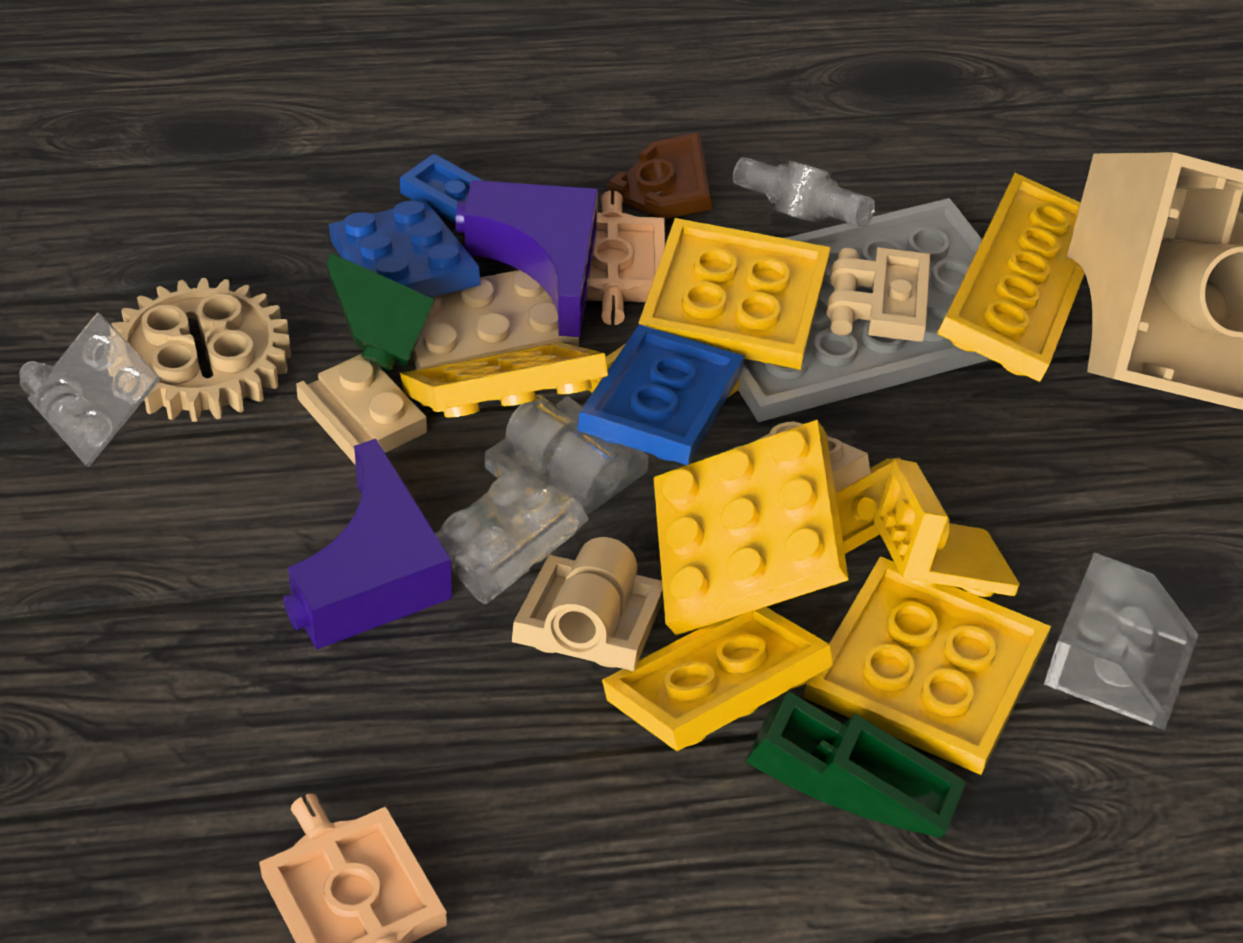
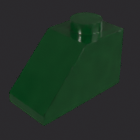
[326,253,435,370]

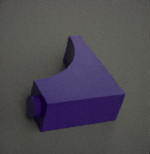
[456,180,598,337]
[283,439,452,650]

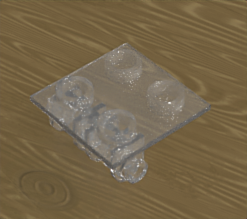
[19,312,161,467]

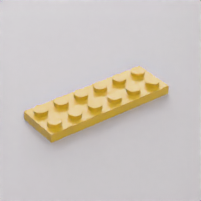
[937,173,1085,382]

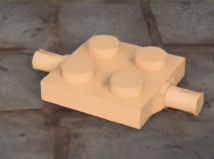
[586,191,665,325]
[259,794,447,943]

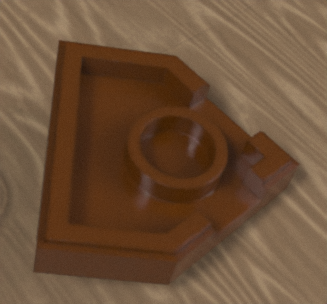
[606,132,714,219]

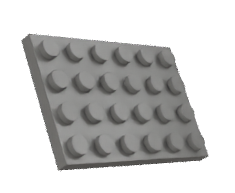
[738,198,991,422]

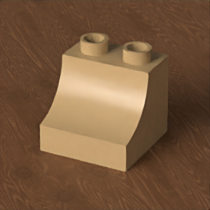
[1067,152,1243,410]

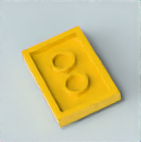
[602,607,833,752]

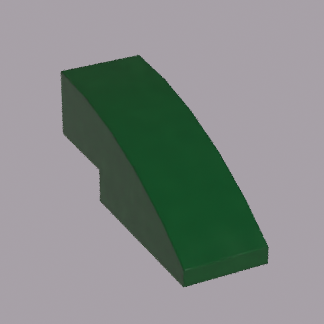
[745,691,966,838]

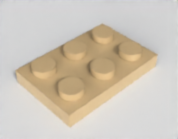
[412,270,579,369]

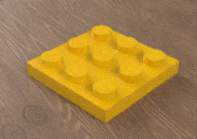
[639,218,831,370]
[400,342,608,417]
[654,420,849,635]
[804,556,1051,775]

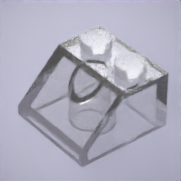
[1044,552,1199,730]

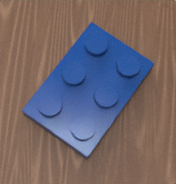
[328,201,481,298]
[577,324,744,466]

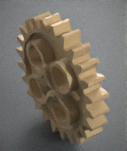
[106,278,291,422]

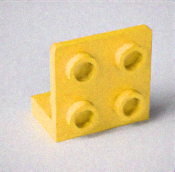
[874,459,1020,597]

